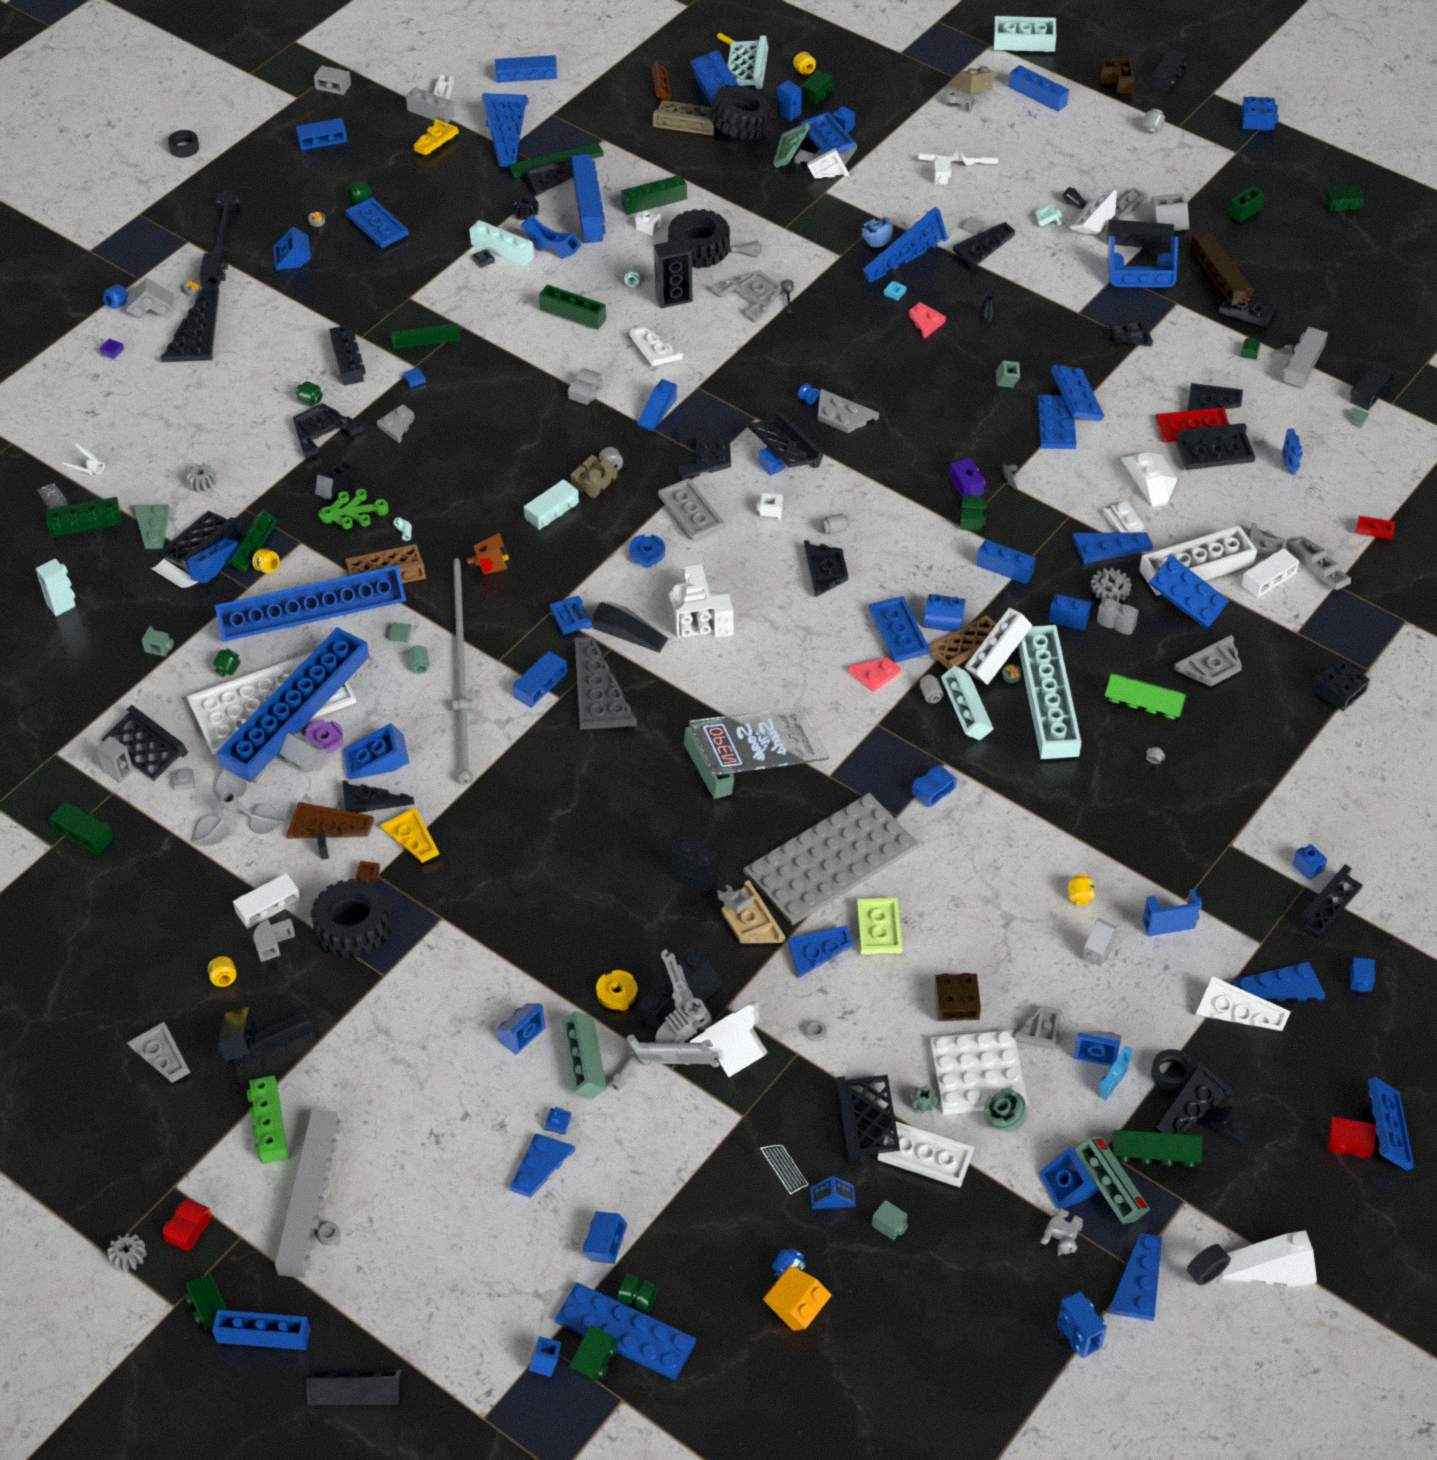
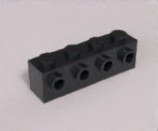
[329,325,366,386]

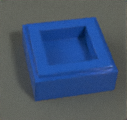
[403,368,426,388]

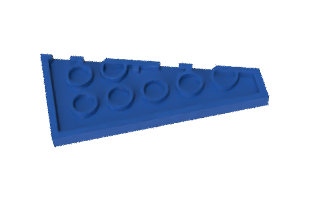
[482,93,527,167]
[863,207,948,283]

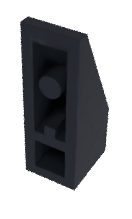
[315,462,358,500]

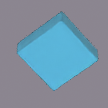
[884,281,906,300]

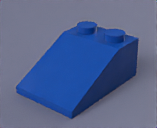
[343,723,409,780]

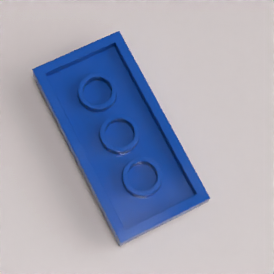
[800,112,856,154]
[345,197,409,248]
[1051,365,1104,421]
[1037,395,1076,449]
[1148,555,1229,629]
[869,596,930,663]
[1368,1077,1414,1170]

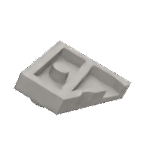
[377,405,415,443]
[1249,522,1287,556]
[1015,1006,1062,1049]

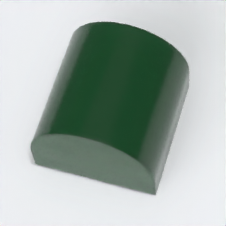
[1240,337,1260,360]

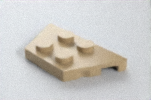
[722,880,785,943]

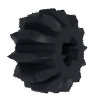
[512,195,539,220]

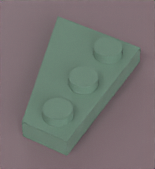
[773,122,810,168]
[133,505,170,549]

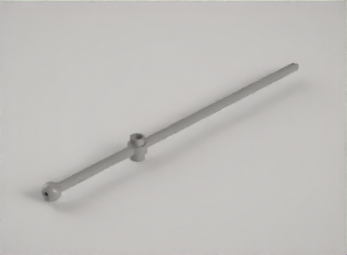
[453,558,473,785]

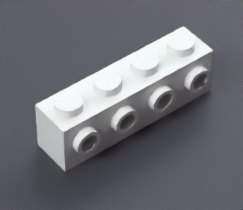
[965,607,1032,685]

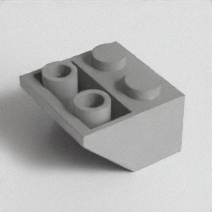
[1150,193,1189,231]

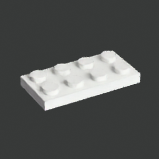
[878,1122,974,1187]

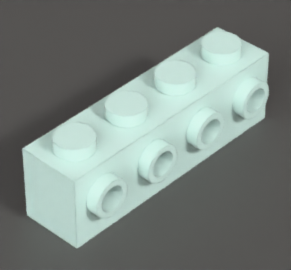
[470,220,534,266]
[941,666,993,740]

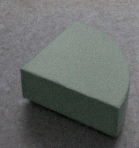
[1350,407,1369,428]

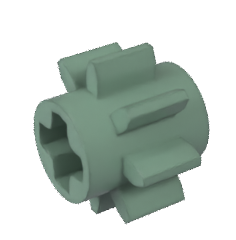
[911,1085,938,1113]

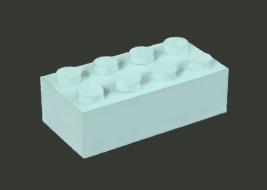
[994,16,1056,52]

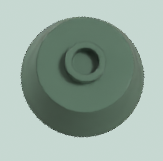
[984,1088,1026,1132]

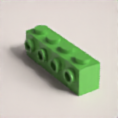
[1105,673,1187,719]
[247,1075,289,1164]

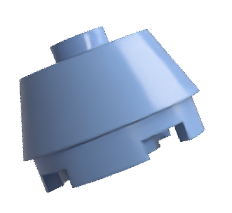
[862,217,893,247]

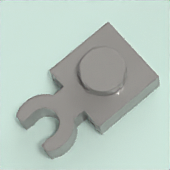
[717,885,753,914]

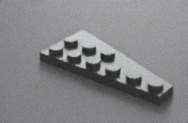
[575,637,637,730]

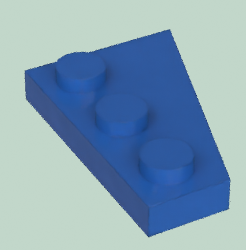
[788,925,853,978]
[510,1133,576,1198]

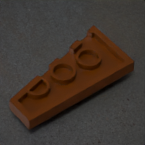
[286,802,374,839]

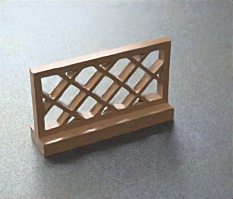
[345,544,426,583]
[928,615,997,671]

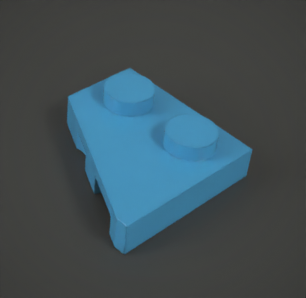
[1098,1045,1133,1100]

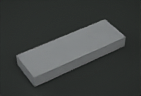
[1111,188,1147,220]

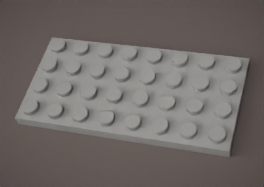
[744,793,919,926]

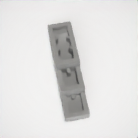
[1288,536,1351,590]

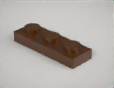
[651,62,671,101]

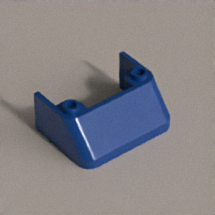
[1107,236,1178,287]

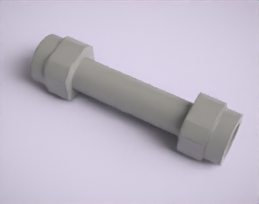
[609,1049,641,1091]

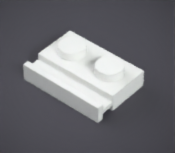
[1103,501,1144,533]

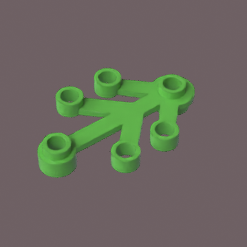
[319,489,389,529]

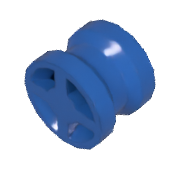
[798,383,819,405]

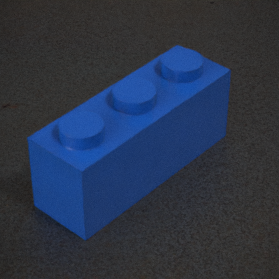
[296,118,347,150]
[976,539,1035,584]
[513,651,567,708]

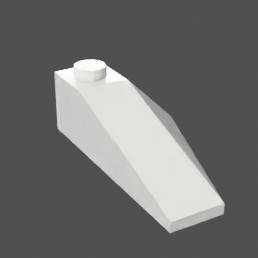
[1221,1230,1317,1287]

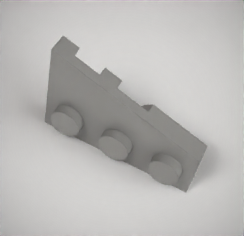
[127,1022,190,1083]

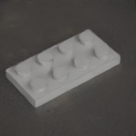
[658,478,725,541]

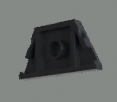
[804,540,848,597]

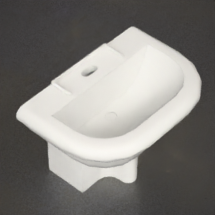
[690,1001,768,1077]

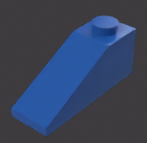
[637,379,677,432]
[187,538,238,583]

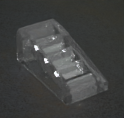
[37,483,68,509]

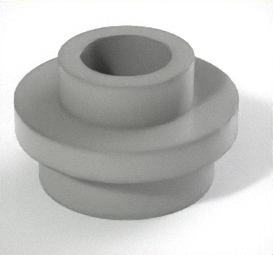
[1146,747,1165,764]

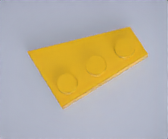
[414,119,459,155]
[380,807,439,863]

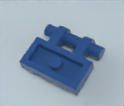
[1282,428,1303,475]

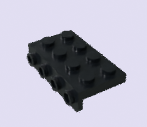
[1176,423,1255,470]

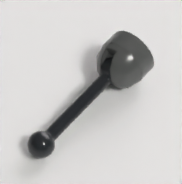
[781,279,794,314]

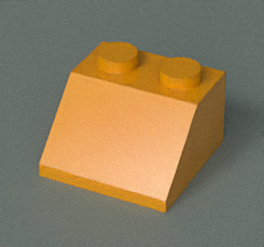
[763,1265,831,1331]

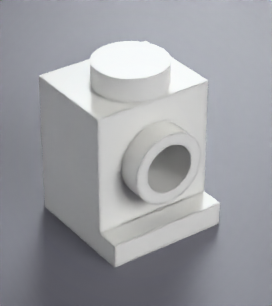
[933,159,951,185]
[635,210,662,236]
[757,493,783,520]

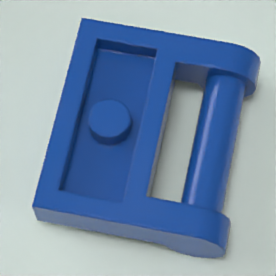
[550,596,593,635]

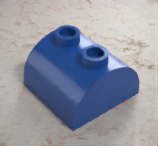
[924,593,966,632]

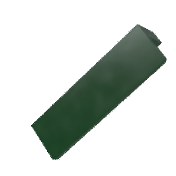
[391,323,460,349]
[223,509,277,573]

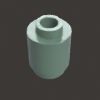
[409,645,430,674]

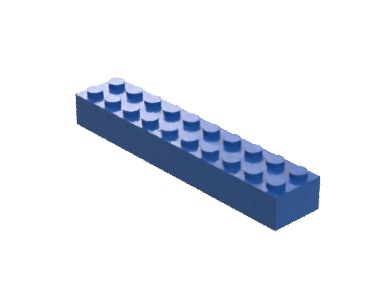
[215,565,406,642]
[217,627,370,783]

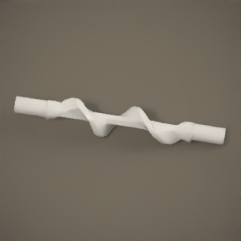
[919,152,998,166]

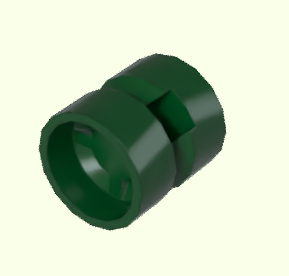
[618,1273,658,1312]

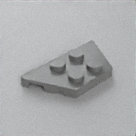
[818,389,879,433]
[1174,635,1242,686]

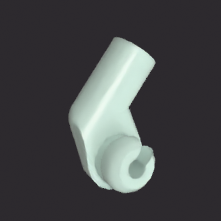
[393,517,412,541]

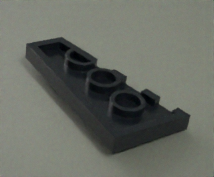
[525,153,585,196]
[953,222,1015,269]

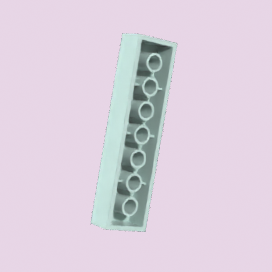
[1018,625,1081,759]

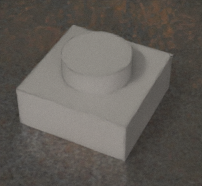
[173,769,195,791]

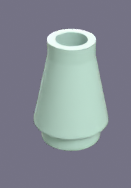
[624,265,641,287]

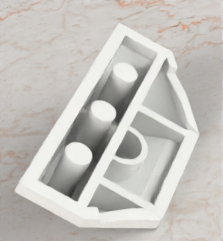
[1069,189,1117,234]
[1121,452,1177,507]

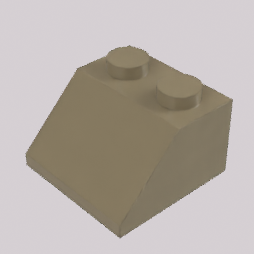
[949,66,994,94]

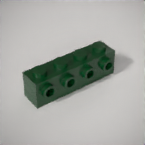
[621,175,687,215]
[539,284,606,329]
[45,497,123,537]
[1111,1130,1202,1167]

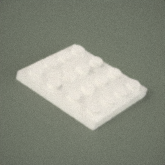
[930,1030,1028,1115]

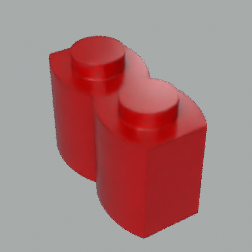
[163,1198,212,1251]

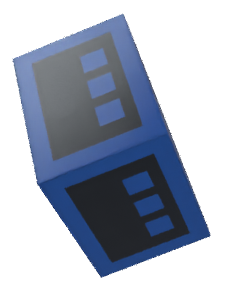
[810,1176,856,1209]

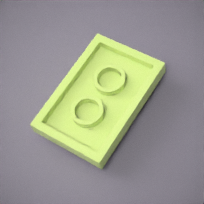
[857,898,902,954]

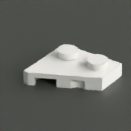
[807,148,849,178]

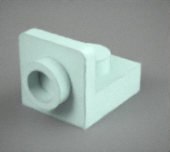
[1035,204,1062,226]

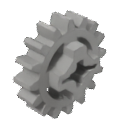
[1091,568,1131,602]

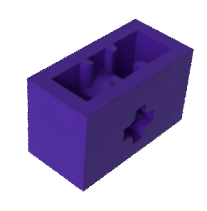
[950,458,986,497]

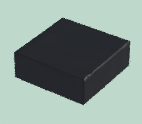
[472,249,495,268]
[317,831,329,860]

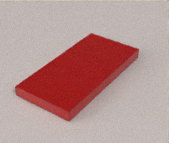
[1155,408,1230,443]

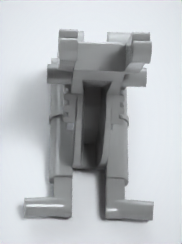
[627,949,721,1067]

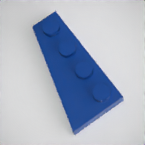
[1072,532,1153,564]
[1231,962,1325,1001]
[1109,1233,1162,1321]

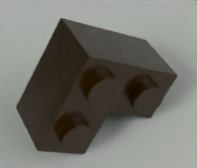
[1099,59,1135,94]

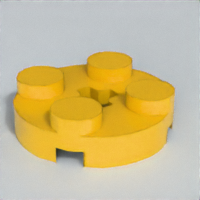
[596,970,638,1011]

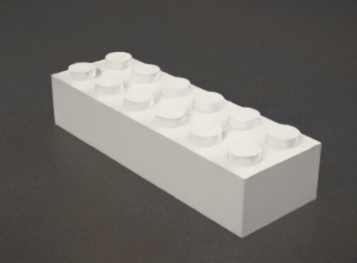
[1139,526,1257,596]

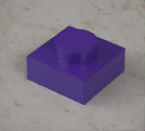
[99,338,124,359]

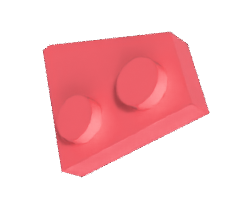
[909,302,946,338]
[848,657,901,692]

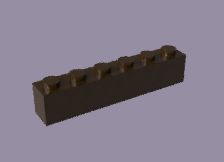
[1190,233,1253,305]

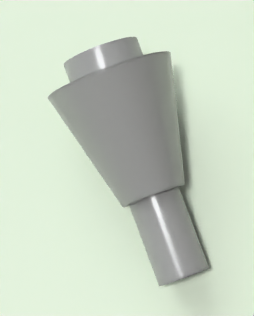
[731,240,762,257]

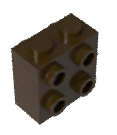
[934,973,981,1021]

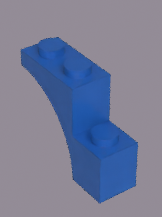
[520,214,582,259]

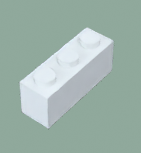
[1242,548,1299,598]
[233,873,301,929]

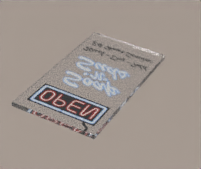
[689,706,830,775]

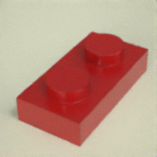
[1356,515,1395,540]

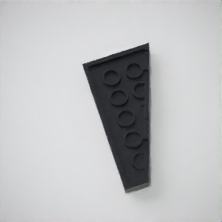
[161,287,220,362]

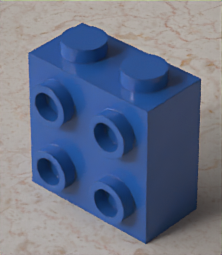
[1241,96,1279,130]
[1057,1291,1107,1358]

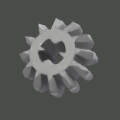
[186,463,216,493]
[107,1232,147,1273]

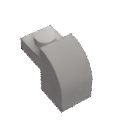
[254,919,295,962]

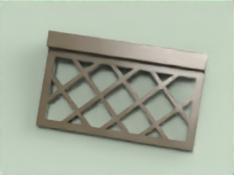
[653,100,716,135]

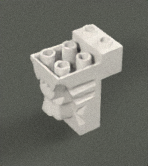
[669,564,734,638]

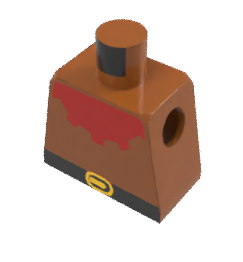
[467,533,512,574]

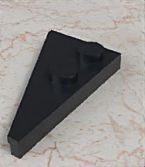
[342,780,415,813]

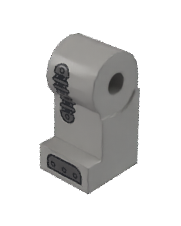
[945,89,975,113]

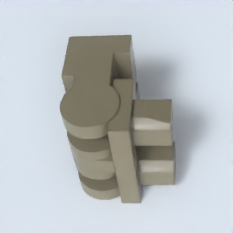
[571,455,618,498]

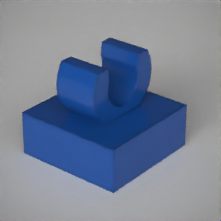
[545,1107,572,1135]

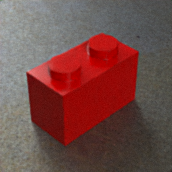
[1327,1117,1376,1158]

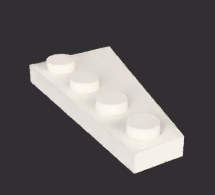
[1195,976,1290,1032]

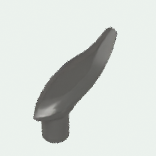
[1003,463,1017,490]

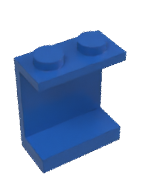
[1142,889,1202,937]

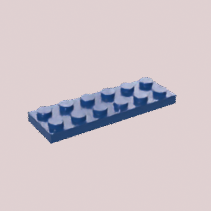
[555,1282,696,1380]

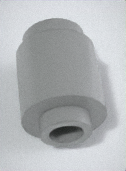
[821,513,849,534]
[920,675,943,703]

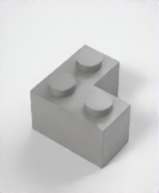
[126,277,174,318]

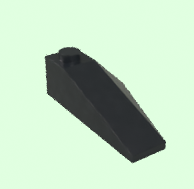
[592,601,668,653]

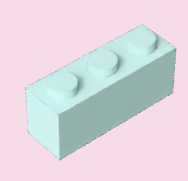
[524,479,579,530]
[35,559,75,616]

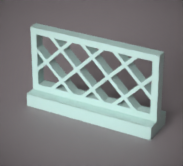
[728,36,769,89]

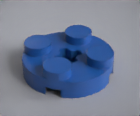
[629,534,665,568]

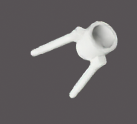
[62,443,105,475]

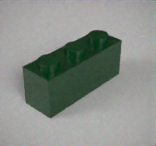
[49,802,114,855]

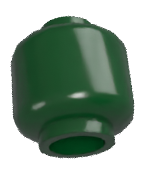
[347,181,372,203]
[296,381,323,406]
[213,648,241,677]

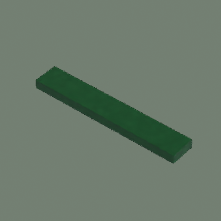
[509,143,604,179]

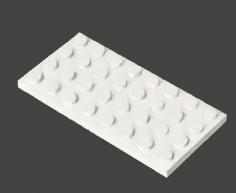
[187,652,357,755]

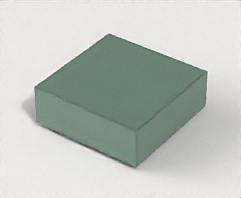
[389,622,412,642]

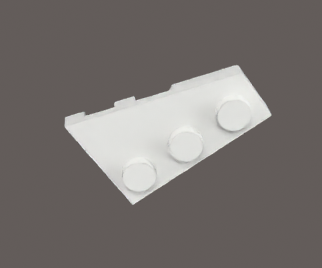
[629,327,683,366]

